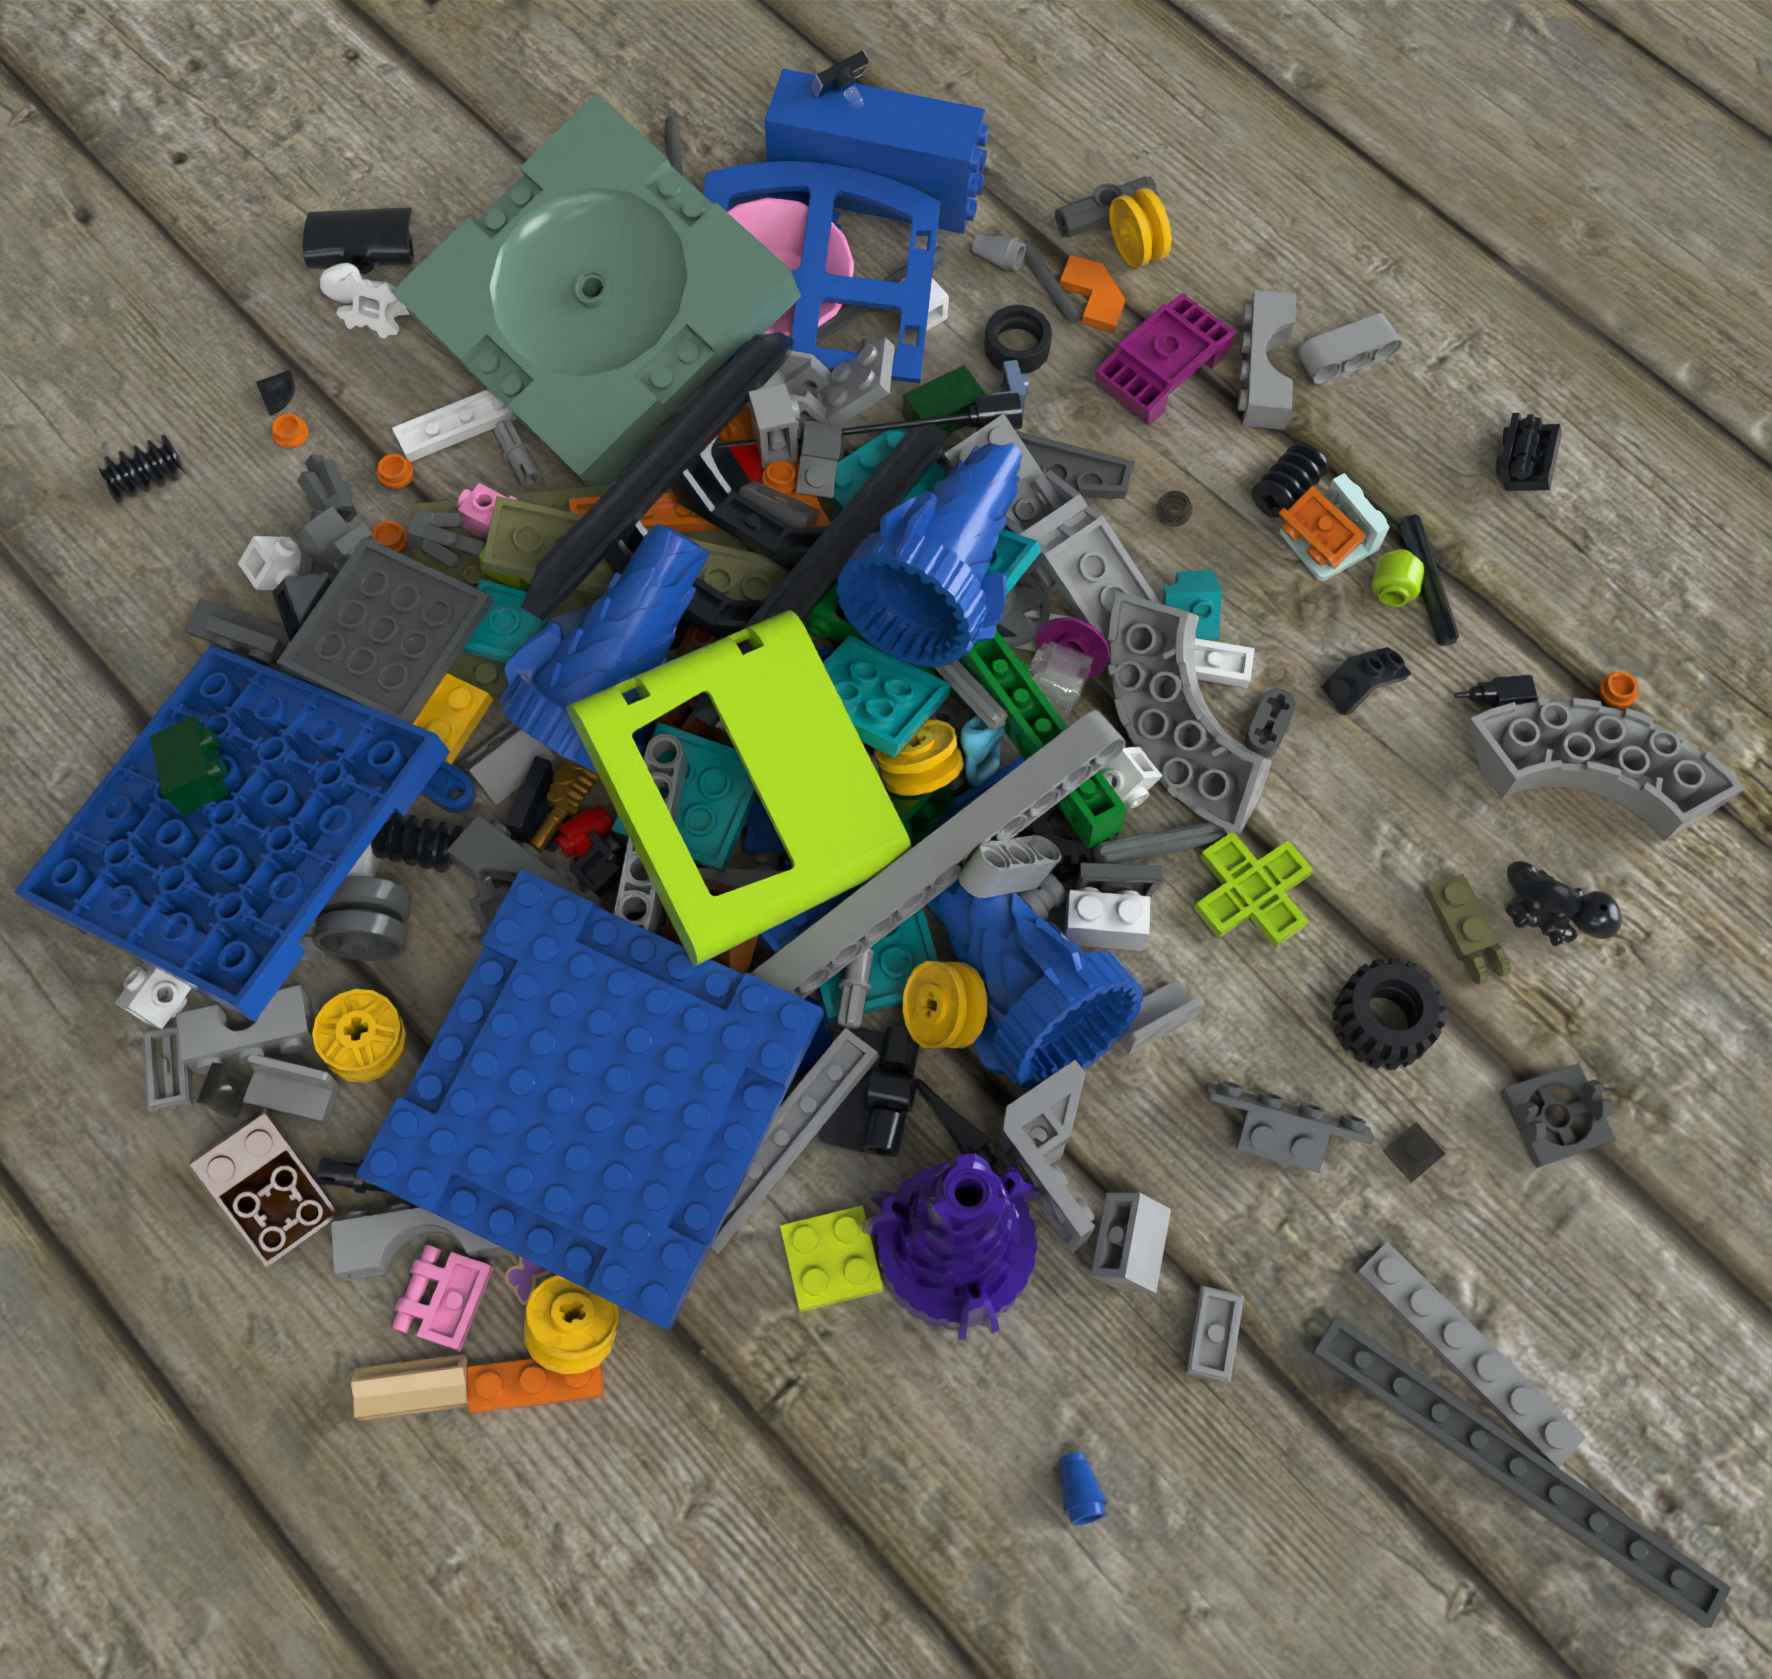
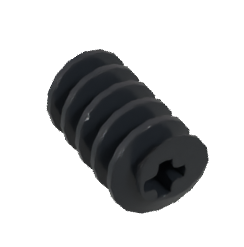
[99,434,187,504]
[1251,442,1330,518]
[371,813,463,873]

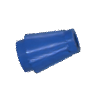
[1059,1452,1107,1525]

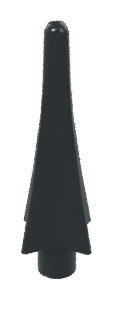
[916,1079,997,1167]

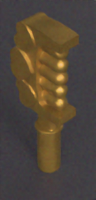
[528,760,600,853]

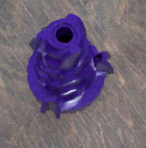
[862,1154,1040,1340]

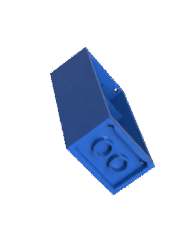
[764,69,989,234]

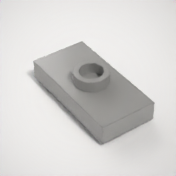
[1185,1286,1244,1384]

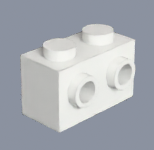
[1064,887,1150,951]

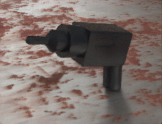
[1454,675,1539,708]

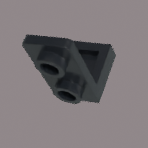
[1321,647,1411,715]

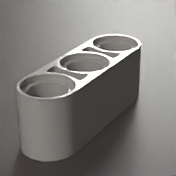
[1297,313,1403,384]
[958,835,1061,898]

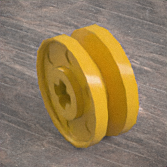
[1109,187,1172,269]
[874,720,963,796]
[902,961,988,1048]
[312,989,408,1083]
[523,1275,619,1374]

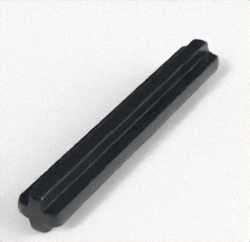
[1400,514,1459,646]

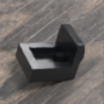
[570,830,626,898]

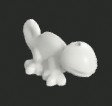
[320,263,410,339]

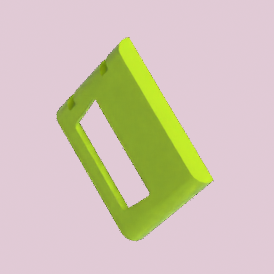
[566,610,912,967]

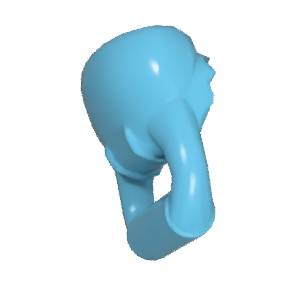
[960,716,1006,787]

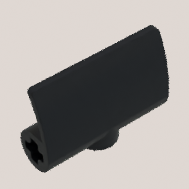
[303,207,414,274]
[820,1026,919,1157]

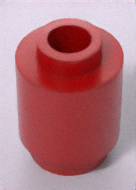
[555,805,614,860]

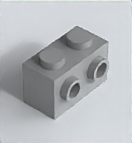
[749,384,801,469]
[1091,1193,1171,1293]

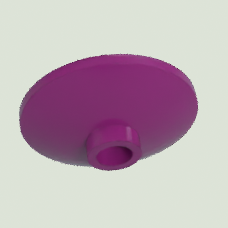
[1036,617,1110,680]

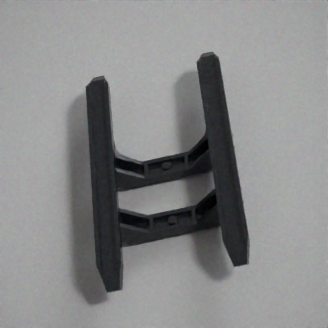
[521,332,948,727]

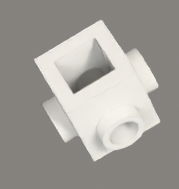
[238,536,302,590]
[1100,747,1162,808]
[115,962,191,1029]

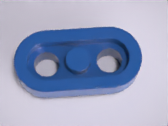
[420,761,476,813]

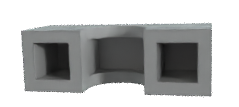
[176,985,315,1074]

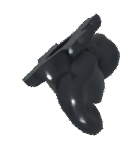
[1506,861,1622,946]

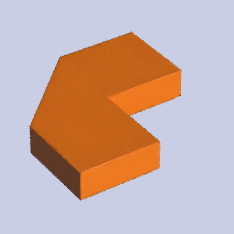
[1059,254,1126,333]

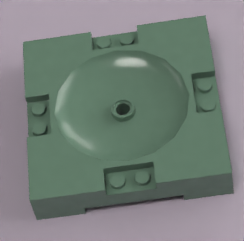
[391,93,801,487]

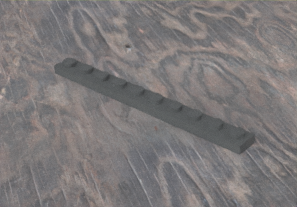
[1311,1316,1731,1628]

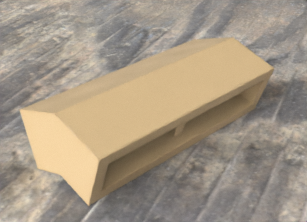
[350,1354,468,1421]

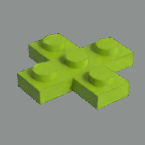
[1194,832,1313,948]

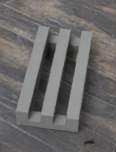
[142,1025,194,1114]

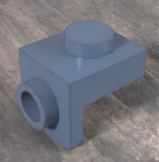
[990,360,1029,416]

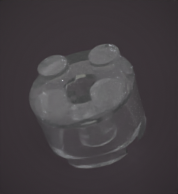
[1029,641,1095,725]

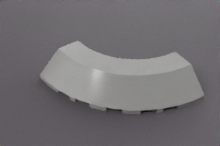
[1108,591,1273,834]
[1468,698,1745,841]

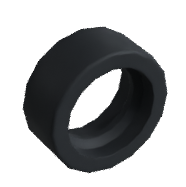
[984,305,1052,374]

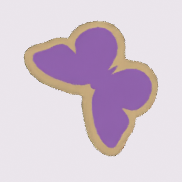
[505,1256,551,1305]

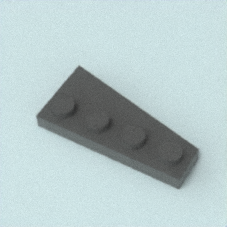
[1015,430,1135,499]

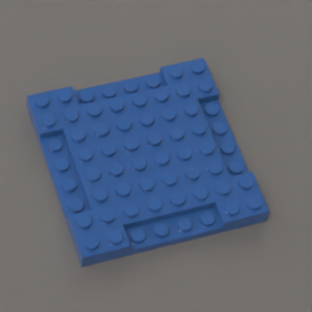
[14,645,450,1022]
[356,869,824,1330]

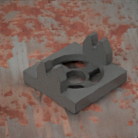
[1501,1063,1616,1168]

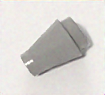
[972,234,1026,272]

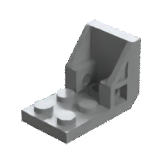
[745,337,895,445]
[942,414,1088,541]
[1025,506,1161,648]
[997,1059,1095,1254]

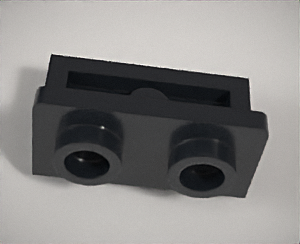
[1496,413,1562,491]

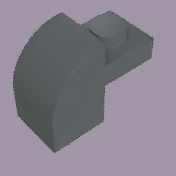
[795,420,842,499]
[293,506,373,576]

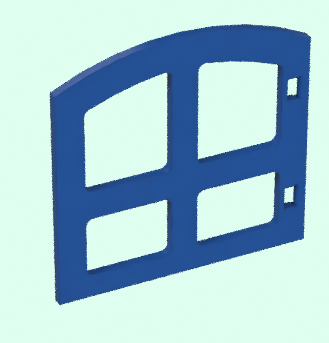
[703,161,941,384]

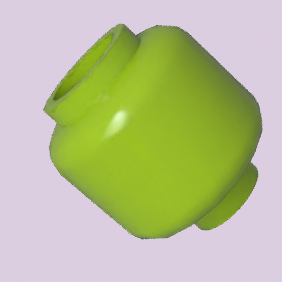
[1371,549,1424,607]

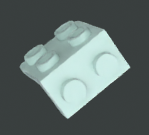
[1280,473,1390,581]

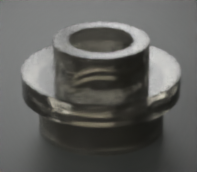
[1156,491,1193,526]

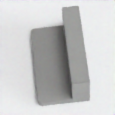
[457,722,555,804]
[1119,979,1204,1055]
[243,1054,340,1125]

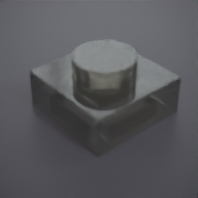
[196,1063,251,1118]
[1383,1122,1445,1183]

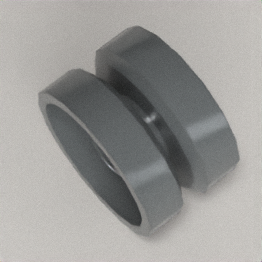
[313,876,412,961]

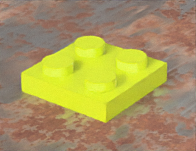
[780,1205,883,1313]

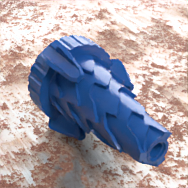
[836,443,1022,667]
[500,523,711,773]
[926,880,1144,1090]

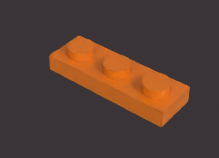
[467,1359,604,1414]

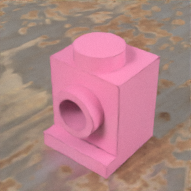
[457,483,517,540]

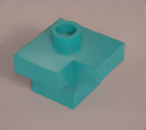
[1162,570,1222,641]

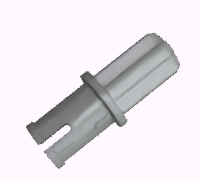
[494,419,542,487]
[837,949,874,1029]

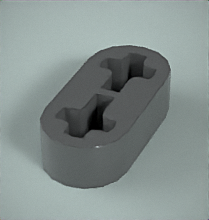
[1245,688,1296,758]

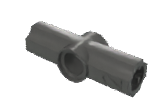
[1055,176,1159,238]

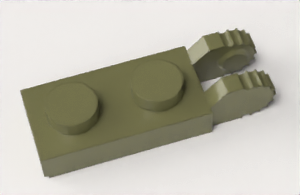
[1424,873,1512,985]

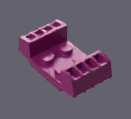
[1095,293,1237,425]

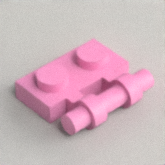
[391,1245,494,1352]

